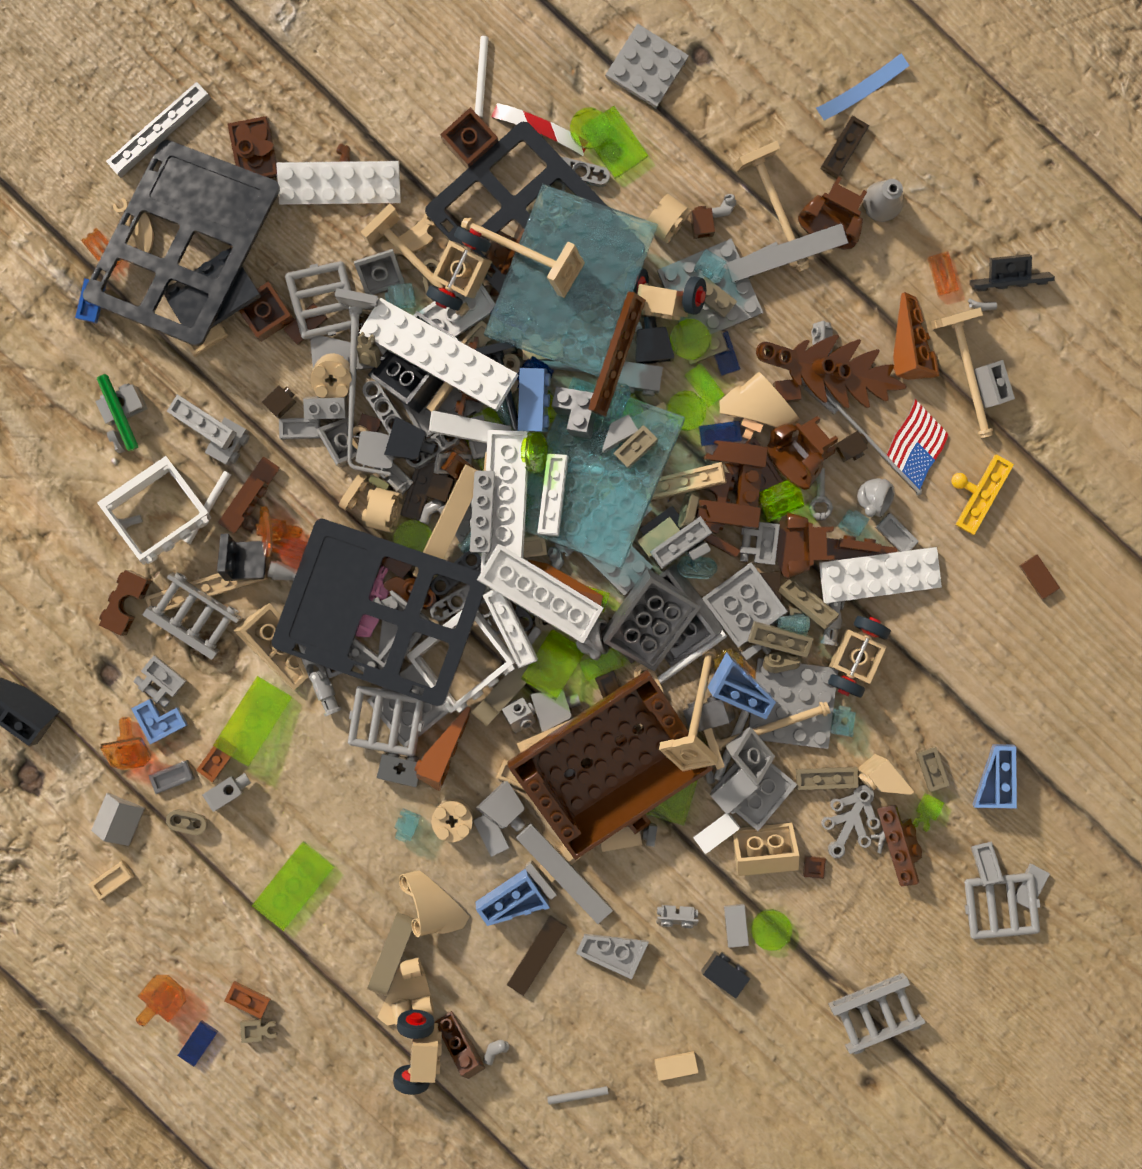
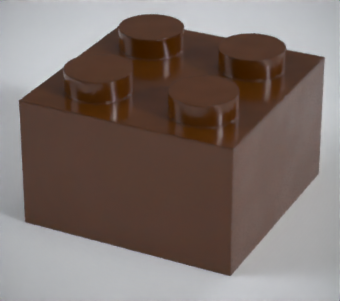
[440,107,498,169]
[239,281,294,342]

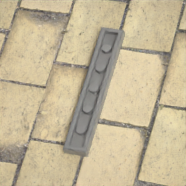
[106,82,211,178]
[725,224,848,283]
[516,823,613,924]

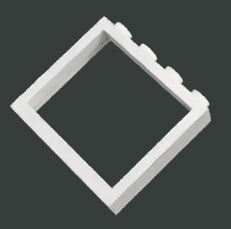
[97,456,211,565]
[406,610,516,713]

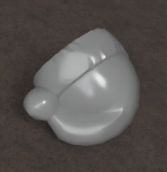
[857,478,895,517]
[575,618,610,660]

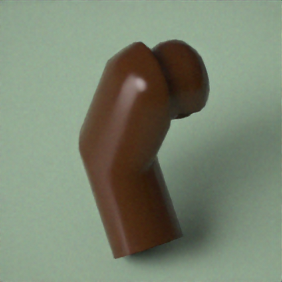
[336,144,351,162]

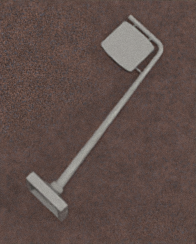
[335,288,394,476]

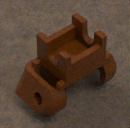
[798,176,867,250]
[767,416,838,490]
[776,512,835,578]

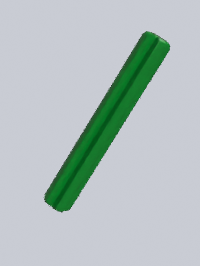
[97,374,138,451]

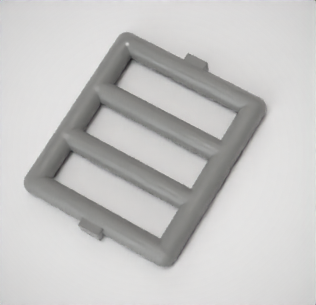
[285,261,352,339]
[348,686,424,756]
[964,873,1040,940]

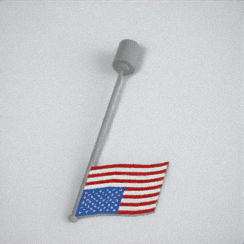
[801,377,948,495]

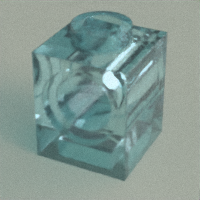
[385,283,416,309]

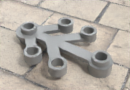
[821,785,880,858]

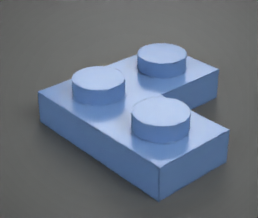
[131,699,188,745]

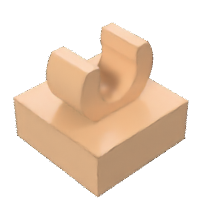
[740,418,763,440]

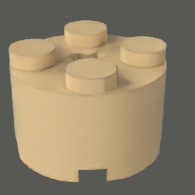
[645,194,692,244]
[310,353,352,398]
[362,488,403,533]
[431,798,474,842]

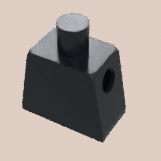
[635,316,674,364]
[384,417,436,461]

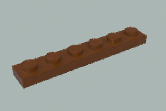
[588,291,646,417]

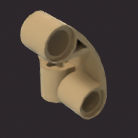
[719,372,800,428]
[399,870,470,937]
[377,957,434,1026]

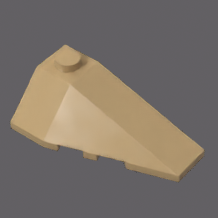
[234,603,309,690]

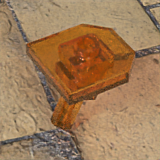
[256,506,303,557]
[100,717,151,770]
[136,975,186,1027]

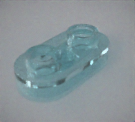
[603,383,631,423]
[677,556,717,579]

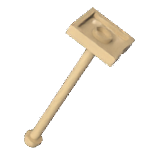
[734,141,810,272]
[361,204,470,317]
[461,218,585,298]
[931,307,993,438]
[659,648,718,771]
[701,702,830,770]

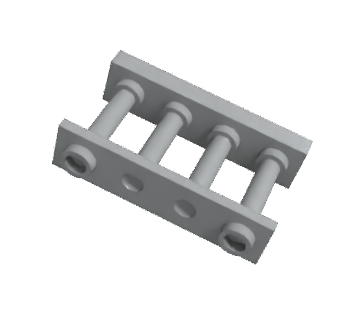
[142,572,242,660]
[828,973,925,1054]

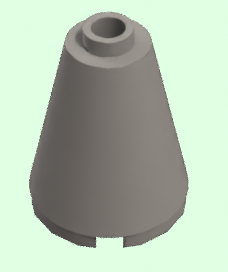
[863,179,904,222]

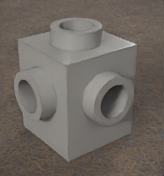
[502,698,536,734]

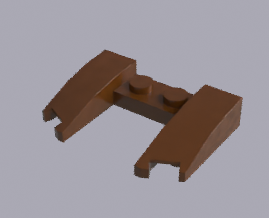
[699,440,768,529]

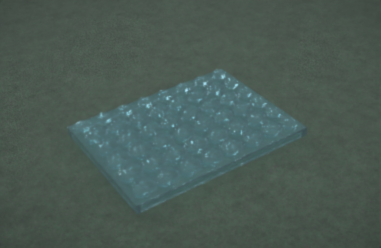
[484,184,658,377]
[525,377,685,569]

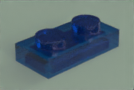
[698,421,742,447]

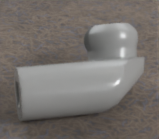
[712,194,736,218]
[419,499,445,525]
[547,547,564,570]
[483,1040,509,1065]

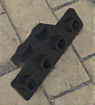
[969,254,1055,291]

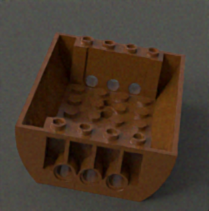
[507,669,713,860]

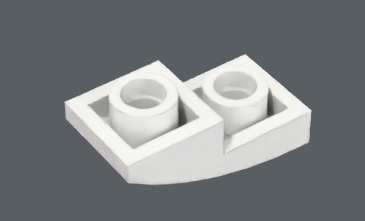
[693,813,740,854]

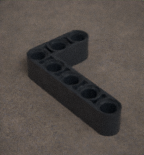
[431,551,533,631]

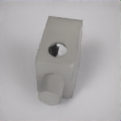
[531,689,581,732]
[202,773,251,812]
[476,781,526,832]

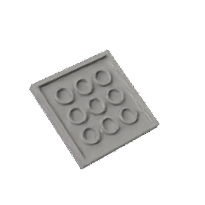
[657,238,763,343]
[748,658,838,749]

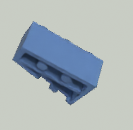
[518,368,551,432]
[707,652,776,719]
[972,744,1017,808]
[475,869,550,926]

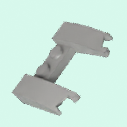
[349,590,433,672]

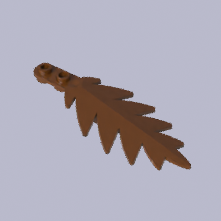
[756,335,907,408]

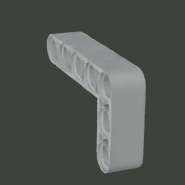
[363,381,461,469]

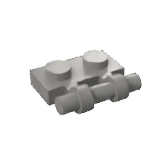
[739,522,780,565]
[133,655,187,707]

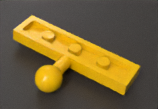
[951,454,1014,535]

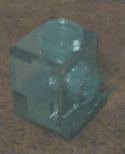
[693,249,727,280]
[838,509,870,537]
[830,706,856,737]
[394,808,421,842]

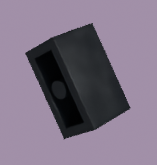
[701,951,750,998]

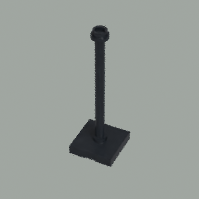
[475,339,534,470]

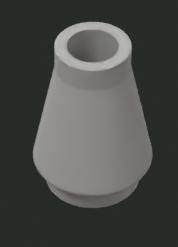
[267,560,298,581]

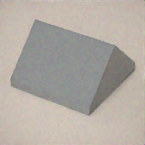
[354,249,405,295]
[316,417,359,468]
[725,727,775,786]
[91,793,145,846]

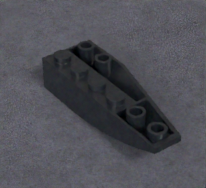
[0,677,61,746]

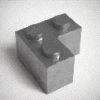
[552,387,597,439]
[683,695,735,732]

